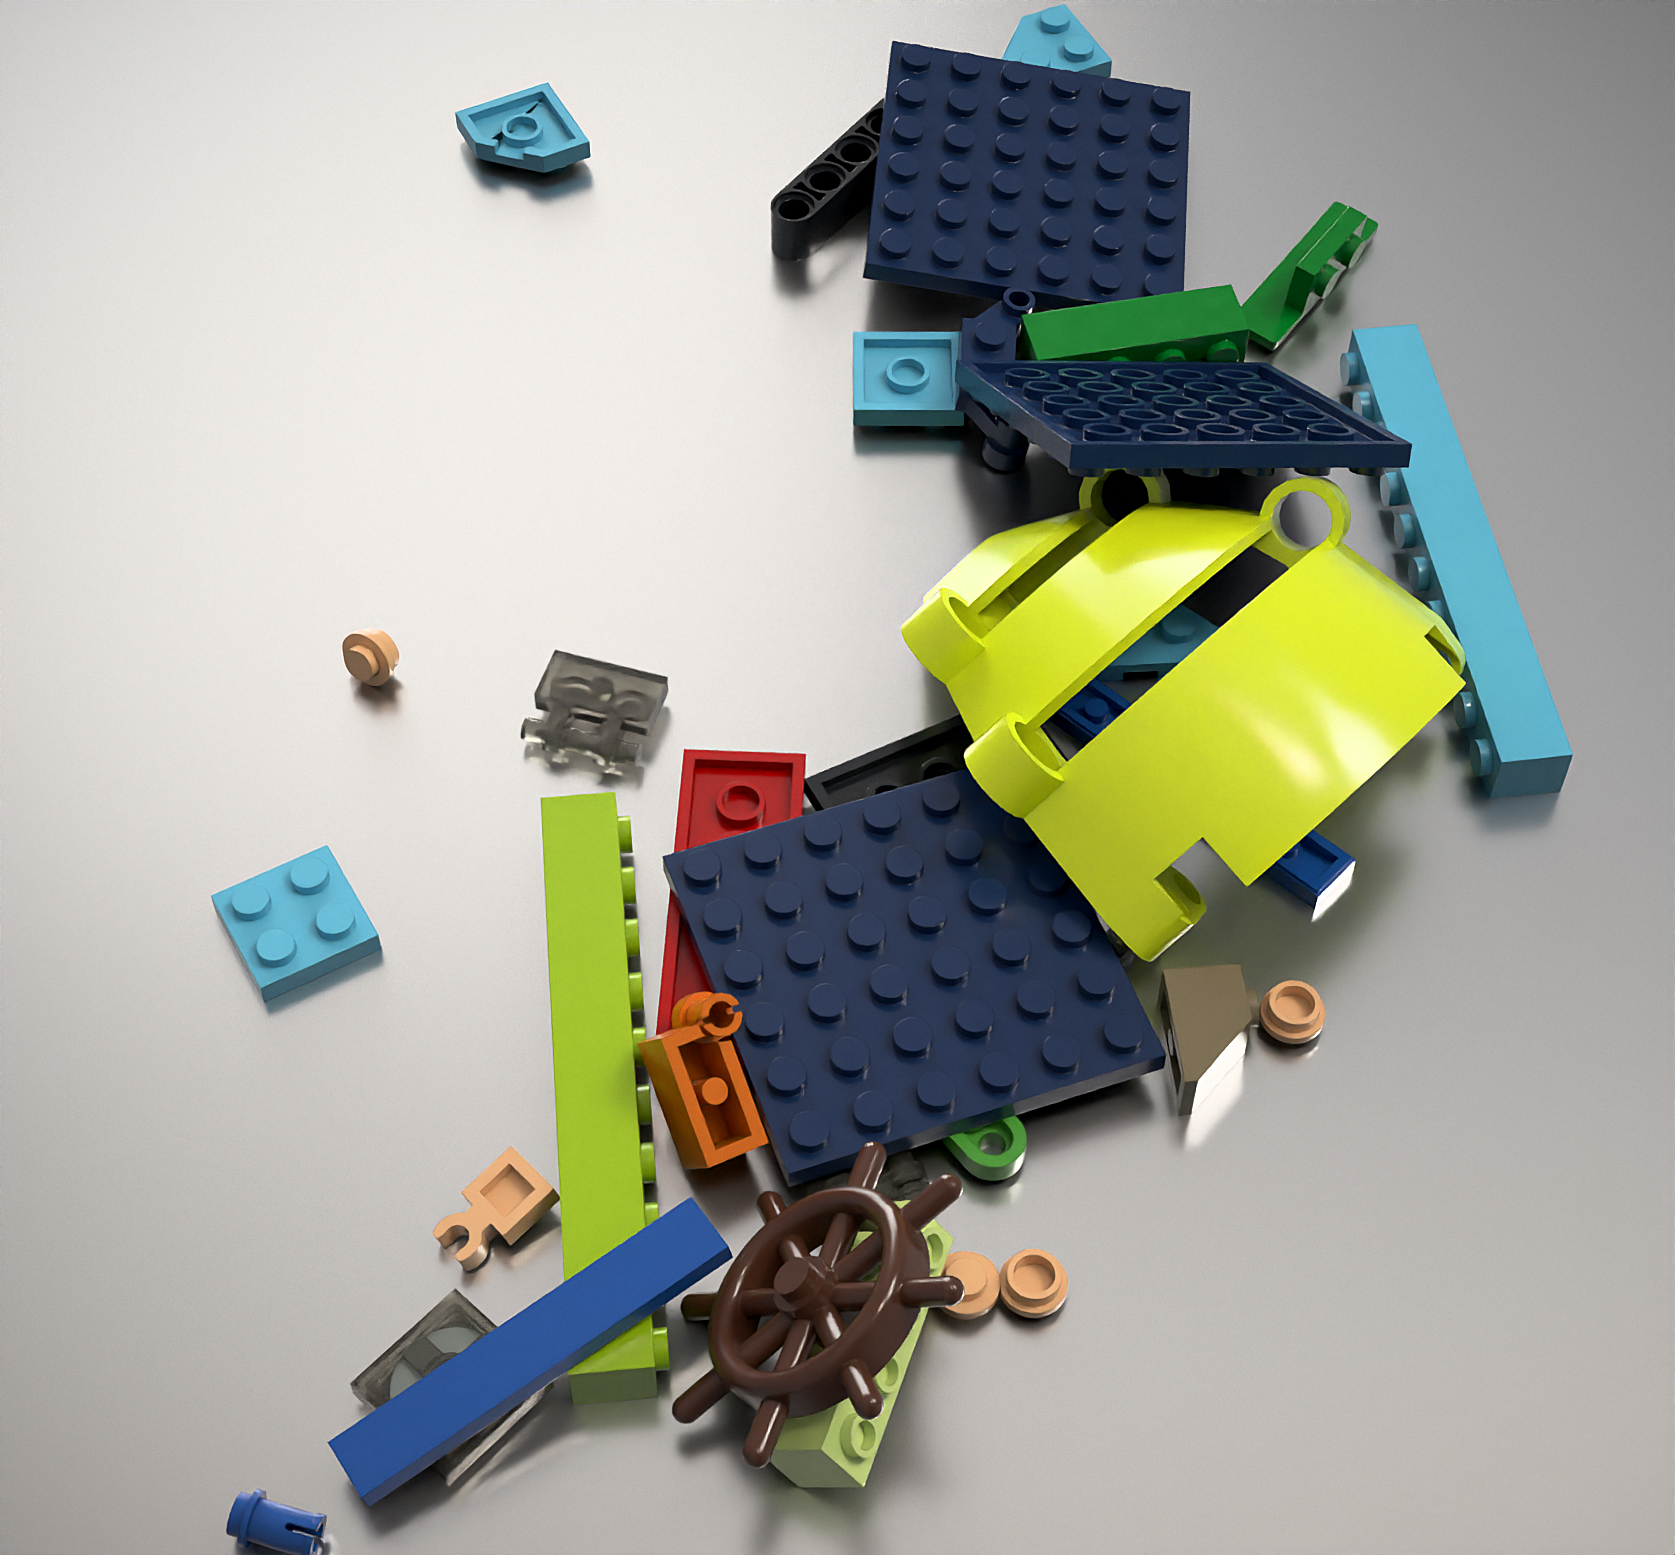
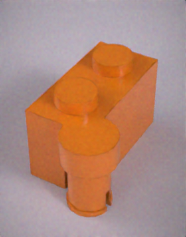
[637,991,769,1169]

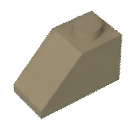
[1157,963,1260,1116]

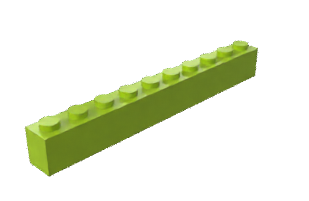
[540,792,670,1405]

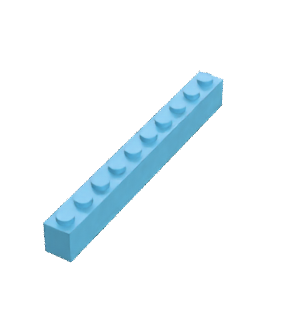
[1340,324,1573,799]

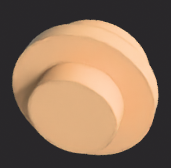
[342,628,399,686]
[1259,980,1326,1044]
[999,1249,1068,1318]
[940,1251,1001,1320]

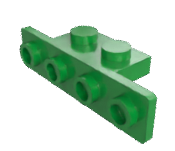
[1241,201,1378,350]

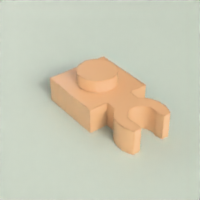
[432,1146,560,1271]

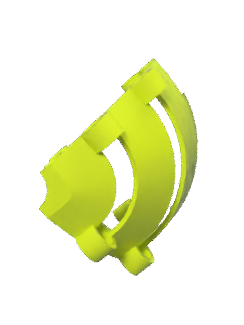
[901,469,1466,962]

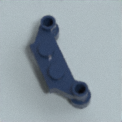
[954,287,1035,471]

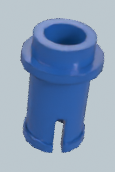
[226,1489,327,1555]

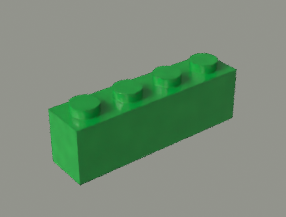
[1018,284,1250,362]

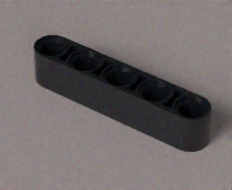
[770,97,884,261]

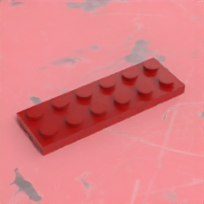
[656,749,806,1082]

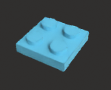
[853,332,964,426]
[211,845,382,1002]

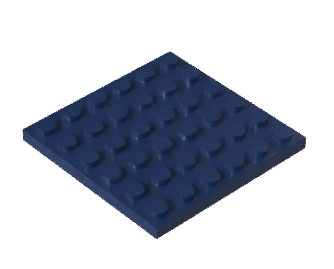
[863,41,1191,310]
[954,360,1412,477]
[662,768,1166,1187]

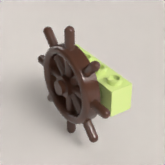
[672,1141,965,1487]

